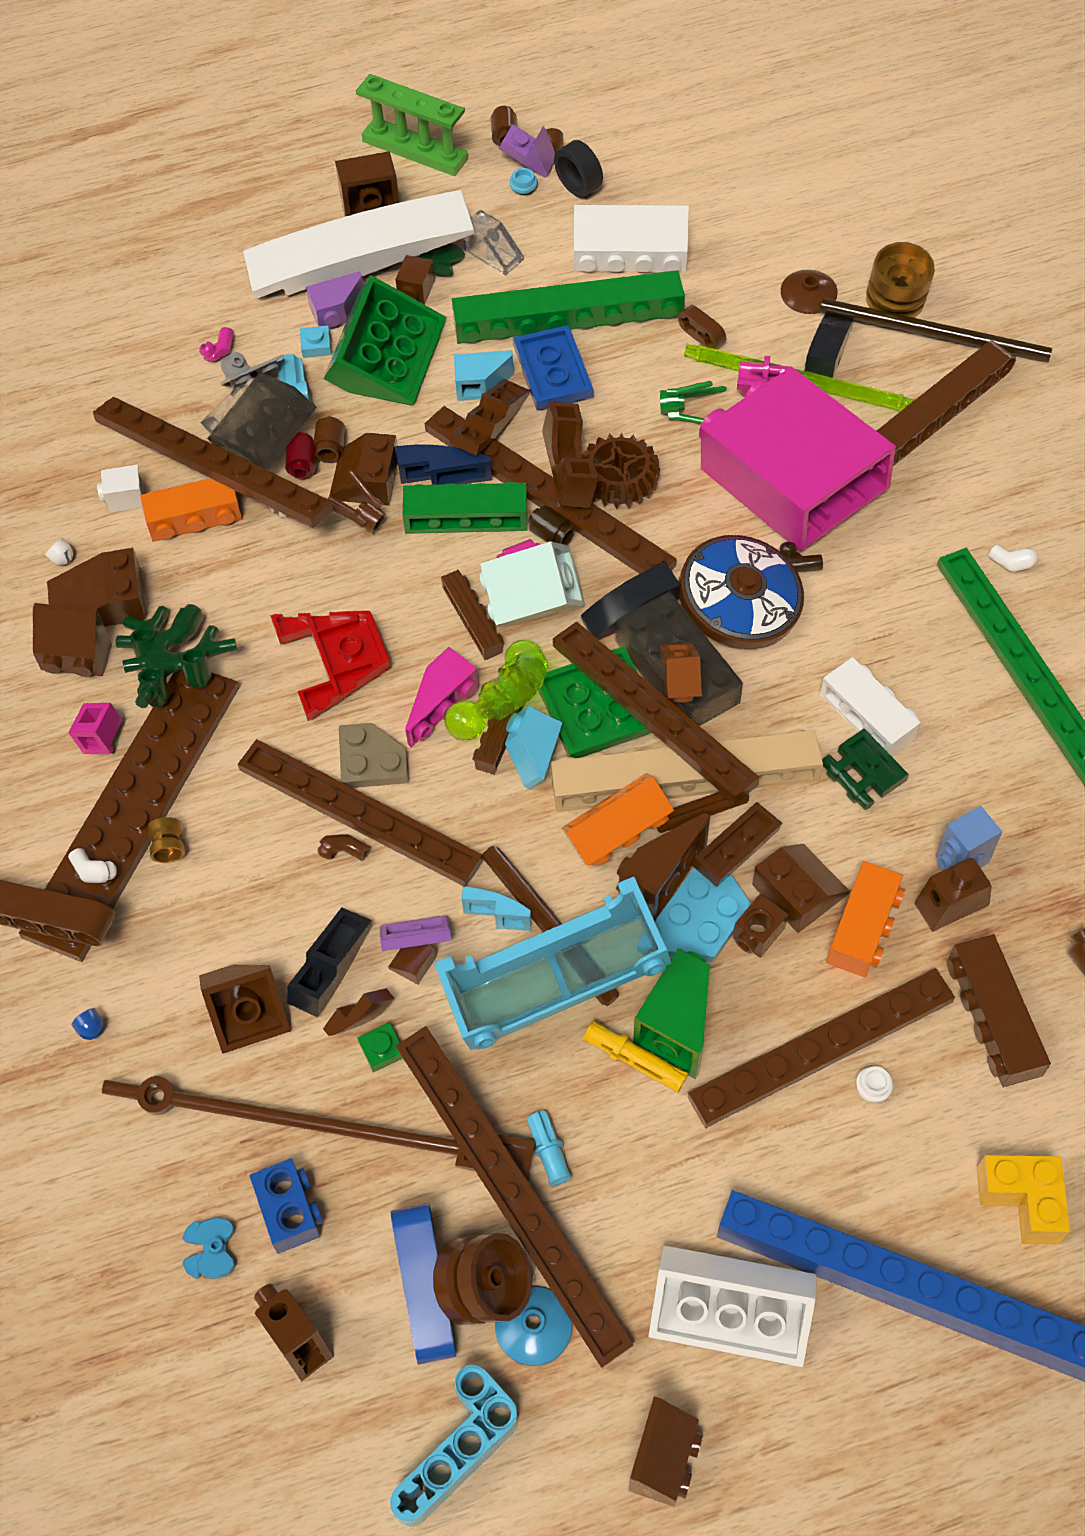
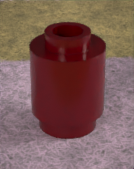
[285,432,316,479]

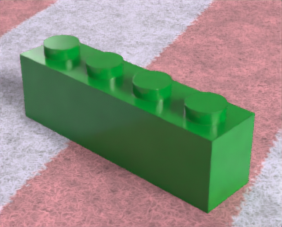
[402,482,527,534]

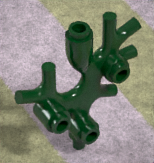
[115,604,238,708]

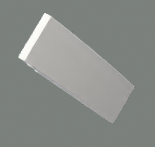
[243,190,475,298]

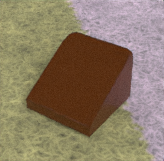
[388,944,437,985]

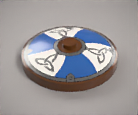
[679,535,804,649]

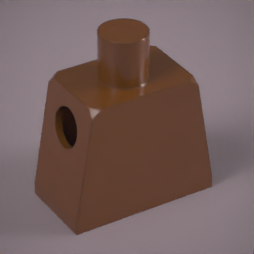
[914,858,992,932]
[254,1284,333,1382]

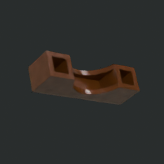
[542,402,598,508]

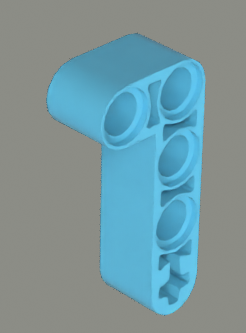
[390,1365,518,1527]

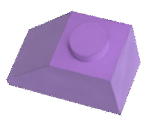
[306,271,363,328]

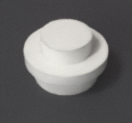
[856,1066,893,1103]

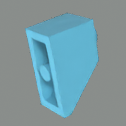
[505,705,562,789]

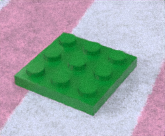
[534,646,652,758]

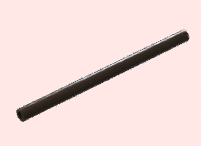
[820,298,1052,362]

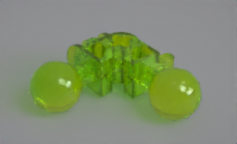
[444,639,548,742]

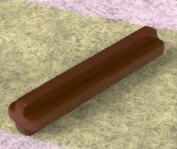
[656,791,749,833]

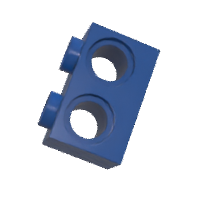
[249,1158,323,1254]

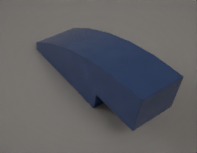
[395,444,492,485]

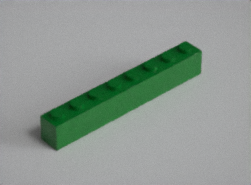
[451,270,685,344]

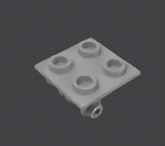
[221,352,284,387]

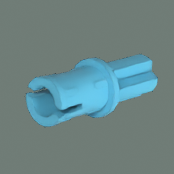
[527,1111,572,1186]

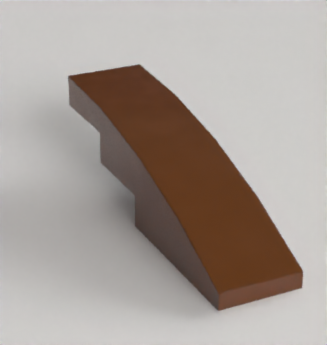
[449,379,530,455]

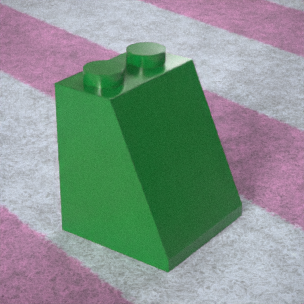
[633,948,710,1080]

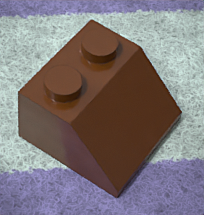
[329,433,398,506]
[33,603,112,677]
[752,843,850,933]
[628,1396,703,1507]

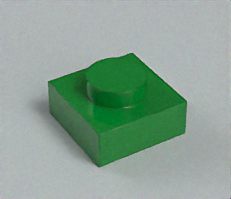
[357,1022,403,1073]

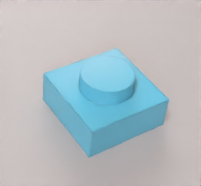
[300,326,331,358]

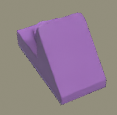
[499,124,555,177]

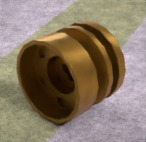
[866,242,935,318]

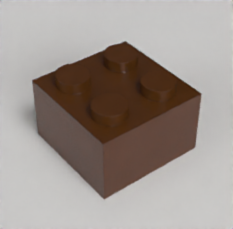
[335,151,399,217]

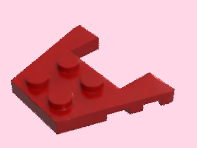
[270,610,391,721]

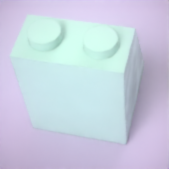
[480,542,585,626]

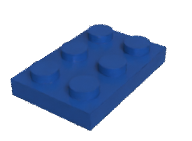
[513,325,593,410]

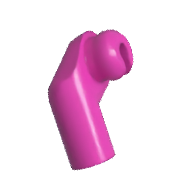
[199,327,234,362]

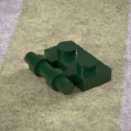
[822,728,909,810]

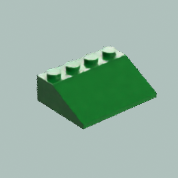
[323,275,446,406]

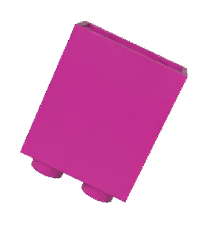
[699,366,896,552]

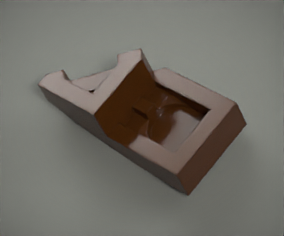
[323,988,395,1036]

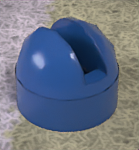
[71,1008,104,1040]

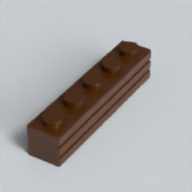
[441,570,504,660]
[472,676,530,775]

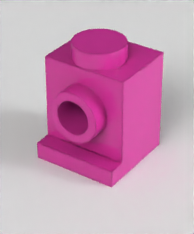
[68,702,122,754]

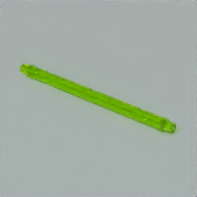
[684,344,915,412]

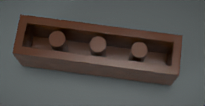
[947,934,1051,1088]

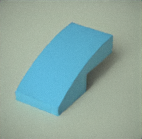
[462,886,531,931]

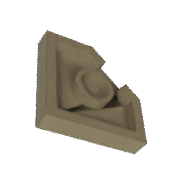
[339,723,409,788]

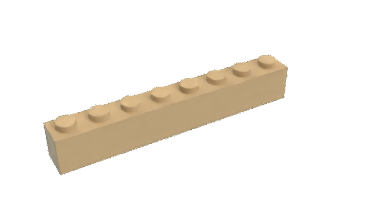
[550,729,823,812]

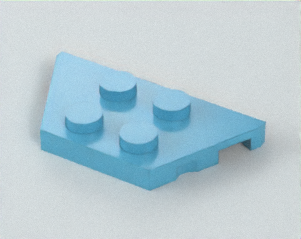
[637,868,751,963]

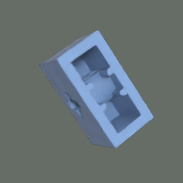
[936,805,1002,871]

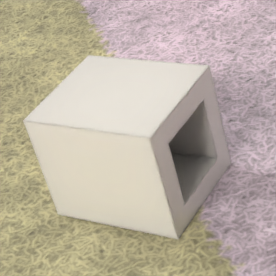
[97,465,145,513]

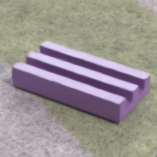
[379,915,452,951]

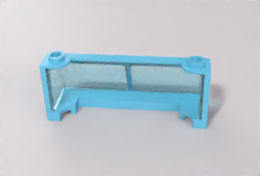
[434,876,672,1050]

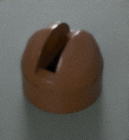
[546,128,563,151]

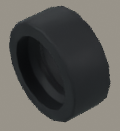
[554,140,603,198]

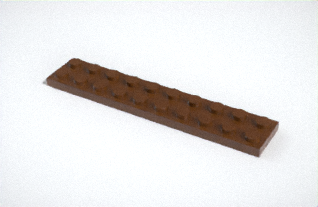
[18,670,239,962]

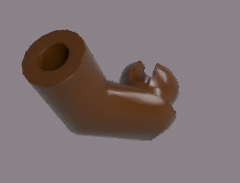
[317,834,370,861]

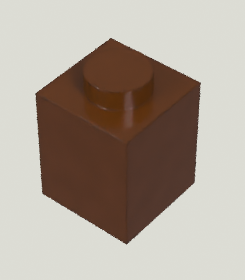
[395,255,435,305]

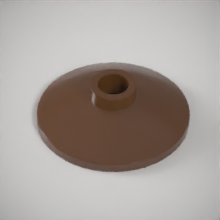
[781,270,838,314]

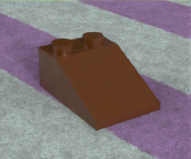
[47,547,146,627]
[616,812,710,922]

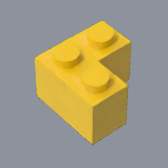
[977,1155,1070,1244]

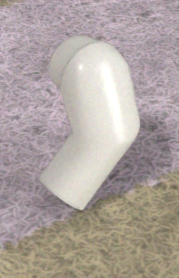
[988,544,1038,572]
[68,848,117,883]

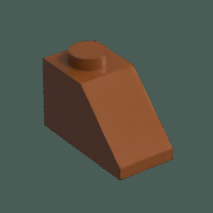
[660,643,702,702]

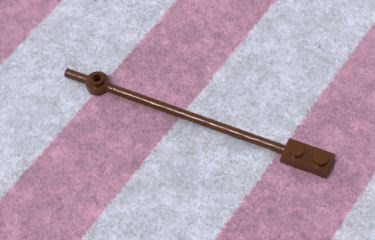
[102,1076,536,1181]

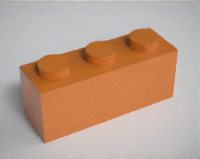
[140,478,242,542]
[562,773,674,866]
[826,861,906,978]

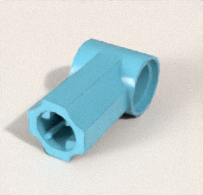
[277,354,310,411]

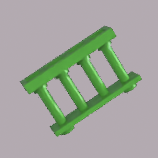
[356,74,468,176]

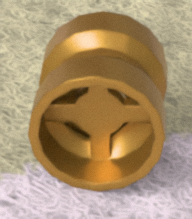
[147,817,185,863]

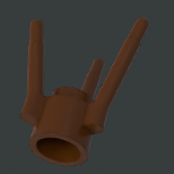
[328,469,386,533]

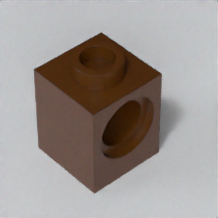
[732,894,788,958]

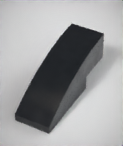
[804,314,854,378]
[581,561,680,640]
[287,907,372,1018]

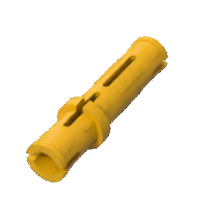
[583,1020,689,1094]

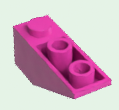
[405,647,479,748]

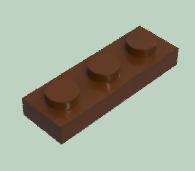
[691,802,782,887]

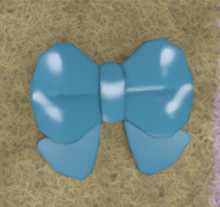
[182,1218,235,1279]

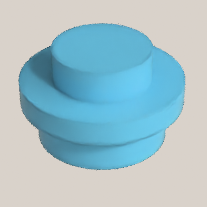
[510,168,537,194]

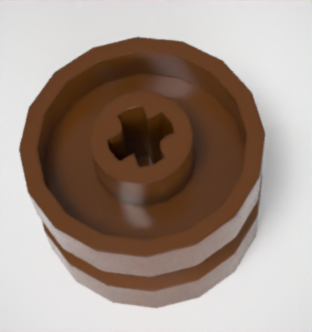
[433,1233,532,1325]

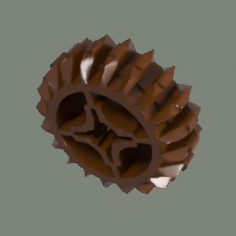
[582,433,660,510]

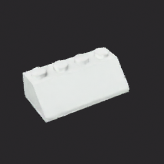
[574,205,689,272]
[648,1245,816,1367]

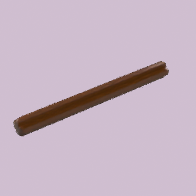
[482,845,619,1006]

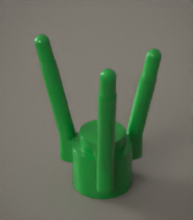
[660,381,726,424]

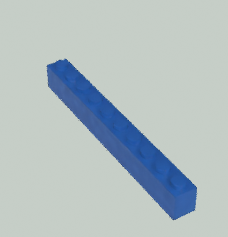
[717,1190,1085,1382]

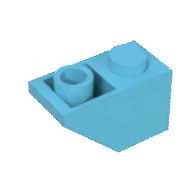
[454,350,514,401]

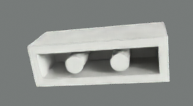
[820,657,921,757]

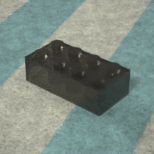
[615,591,743,726]

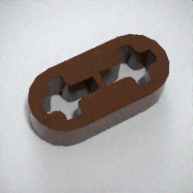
[678,305,727,351]

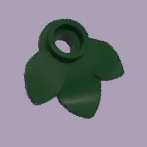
[414,243,465,276]

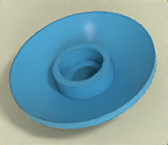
[495,1287,572,1366]

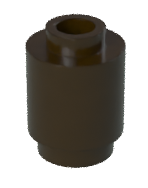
[528,505,575,545]

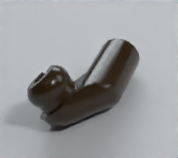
[780,542,823,572]

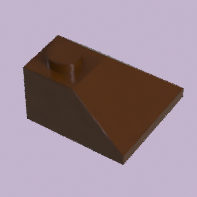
[199,964,291,1054]

